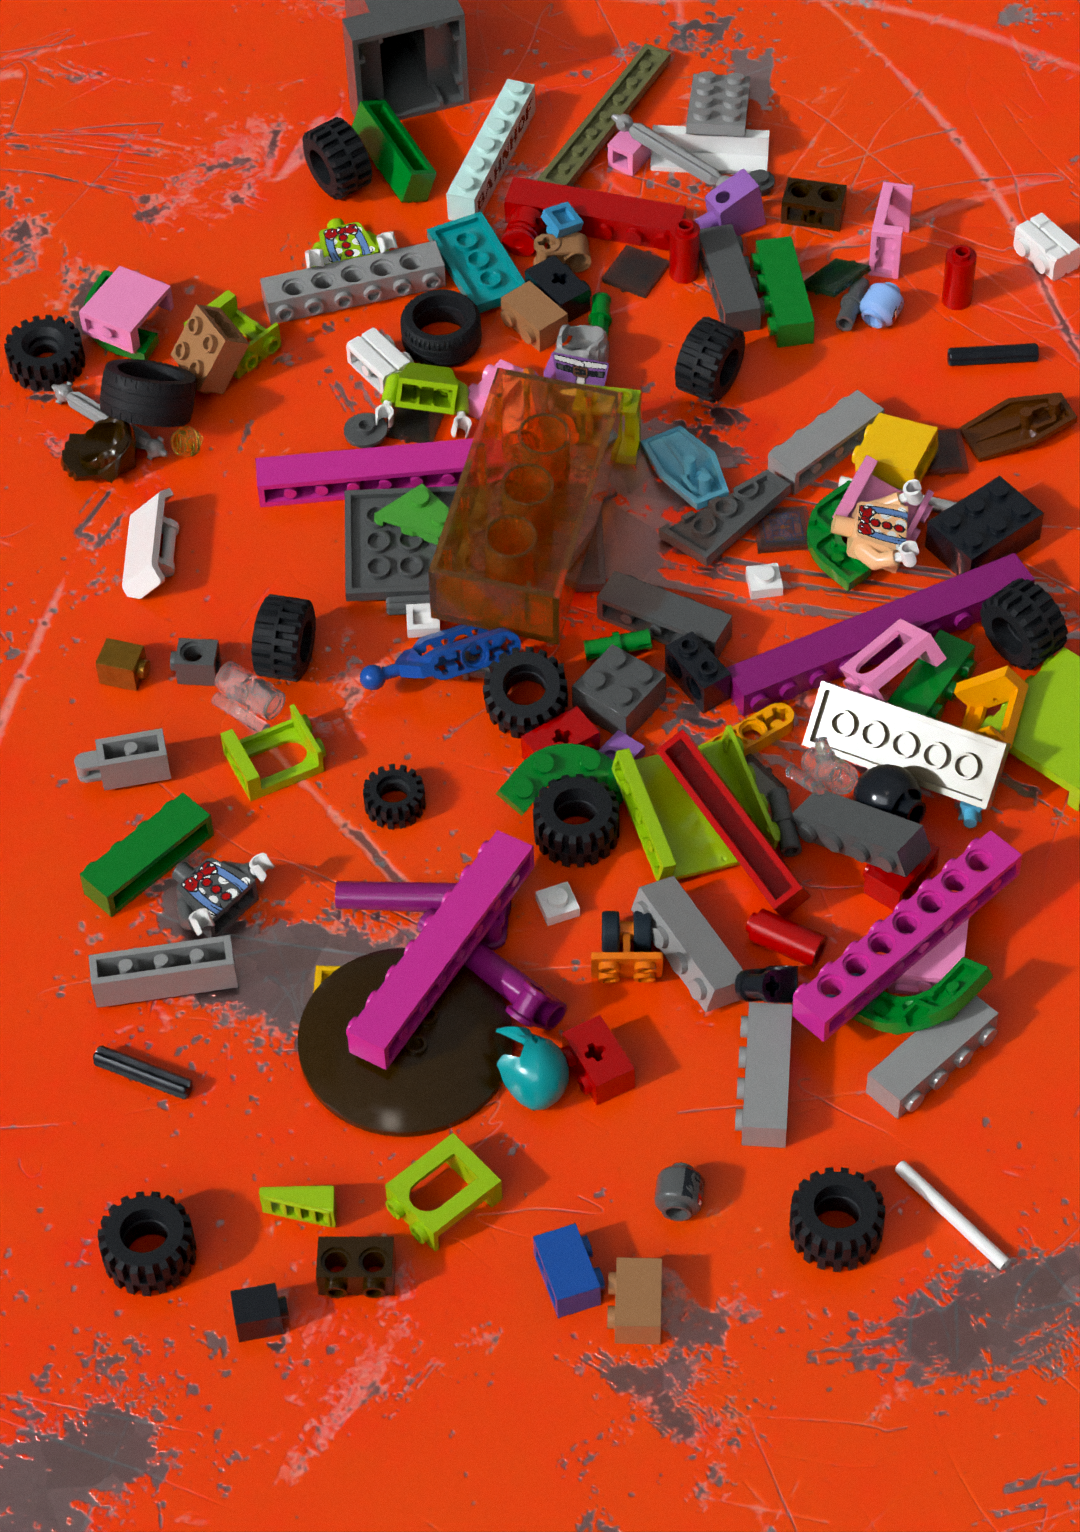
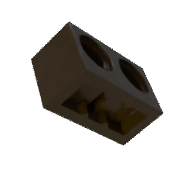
[781,177,847,232]
[316,1237,396,1298]

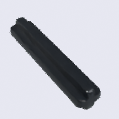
[947,343,1039,366]
[93,1045,193,1099]

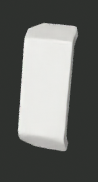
[122,488,179,599]

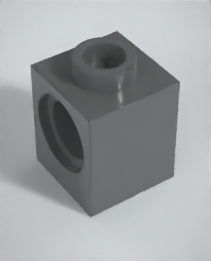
[170,638,221,686]

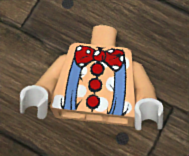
[831,479,923,573]

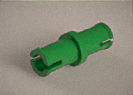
[583,628,652,661]

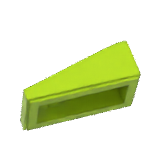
[259,1185,337,1227]

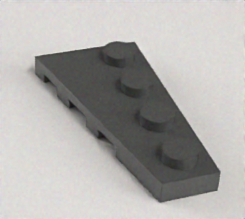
[658,470,792,567]

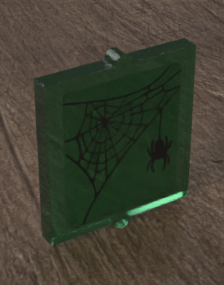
[804,258,871,297]

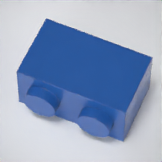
[533,1223,605,1318]

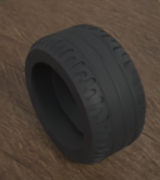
[400,290,482,367]

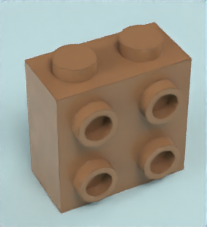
[170,304,250,394]

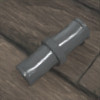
[836,277,870,331]
[767,787,802,857]

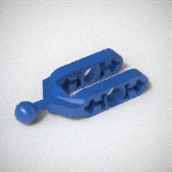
[360,616,521,690]

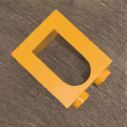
[954,665,1029,749]

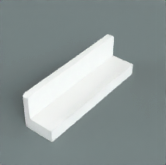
[650,125,770,175]

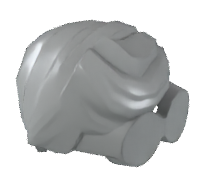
[553,324,610,363]

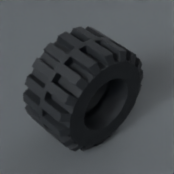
[302,117,372,200]
[675,317,745,403]
[980,578,1068,670]
[251,594,316,682]
[483,647,568,739]
[533,774,619,868]
[789,1167,885,1272]
[98,1191,197,1296]

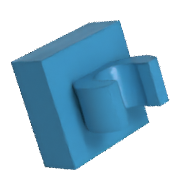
[541,201,584,238]

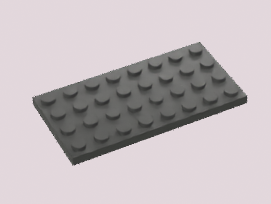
[345,480,606,601]

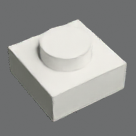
[745,563,783,599]
[406,603,440,638]
[535,881,580,926]

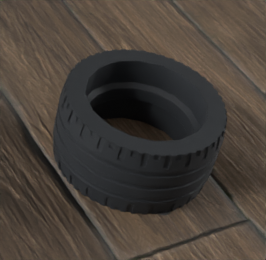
[100,359,196,427]

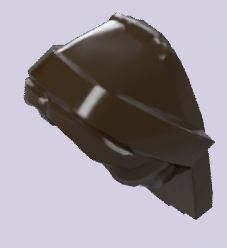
[61,416,136,483]

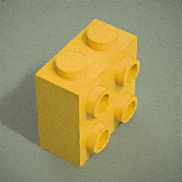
[852,413,938,490]

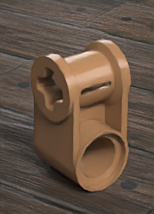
[533,232,592,273]

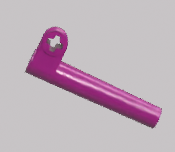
[335,881,511,950]
[417,908,567,1030]

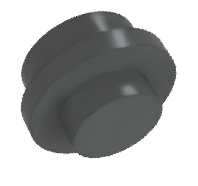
[748,169,775,197]

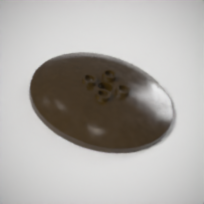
[298,948,513,1137]

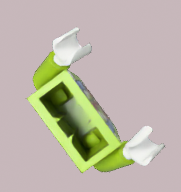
[305,218,398,268]
[375,362,472,438]

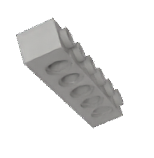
[260,241,446,325]

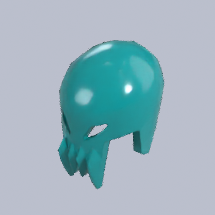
[496,1026,569,1111]

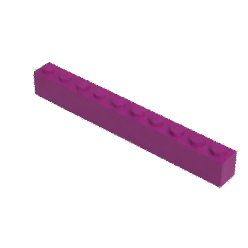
[726,553,1035,716]

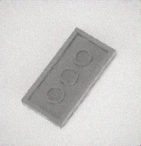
[686,71,751,136]

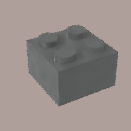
[572,644,666,737]

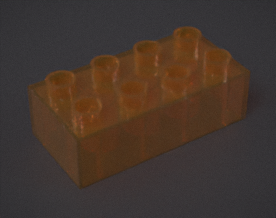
[428,368,623,645]

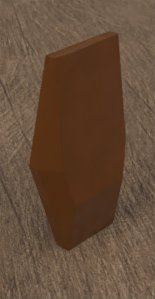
[959,392,1077,462]

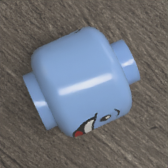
[859,282,905,329]

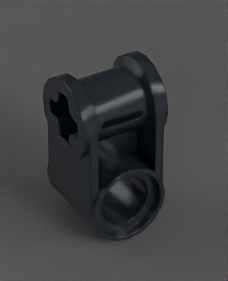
[735,965,798,1003]

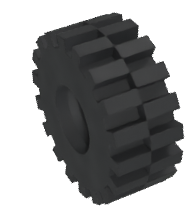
[4,315,85,392]

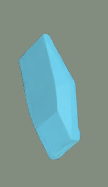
[640,426,729,510]

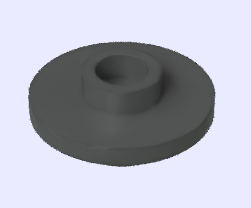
[344,413,388,448]

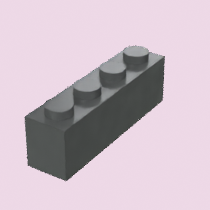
[699,224,765,332]
[597,571,732,659]
[792,788,932,877]

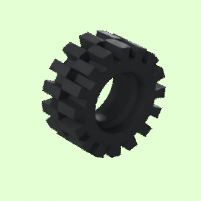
[363,764,426,830]

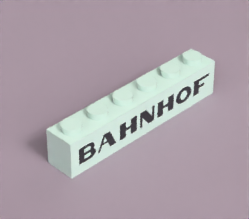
[446,79,536,220]

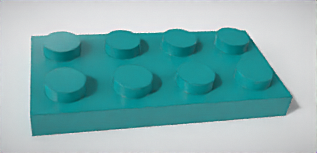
[427,212,526,313]

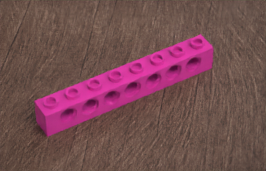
[792,830,1022,1042]

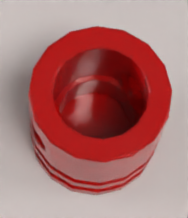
[502,206,546,257]

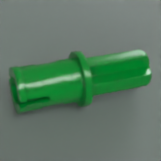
[588,292,612,336]

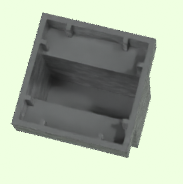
[342,0,470,120]

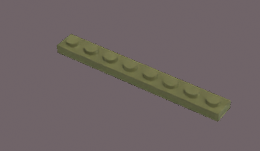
[537,43,671,186]

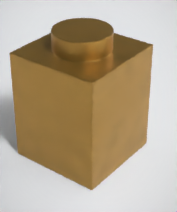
[95,638,150,691]

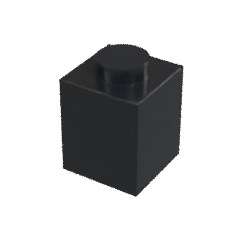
[230,1283,289,1342]

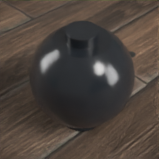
[853,764,926,824]

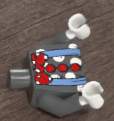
[172,853,275,938]

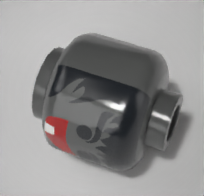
[654,1163,705,1221]

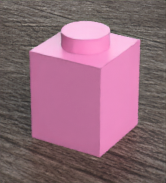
[608,131,651,176]

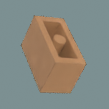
[500,281,568,352]
[607,1257,662,1345]

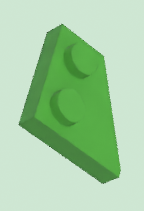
[374,484,463,545]

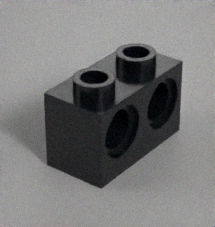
[665,631,731,714]

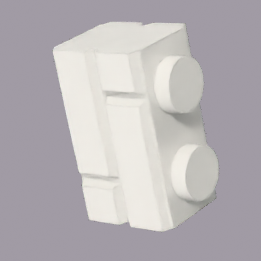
[1013,212,1080,281]
[346,327,414,394]

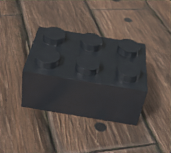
[925,476,1044,576]

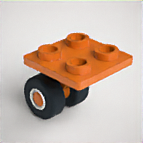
[591,911,663,983]

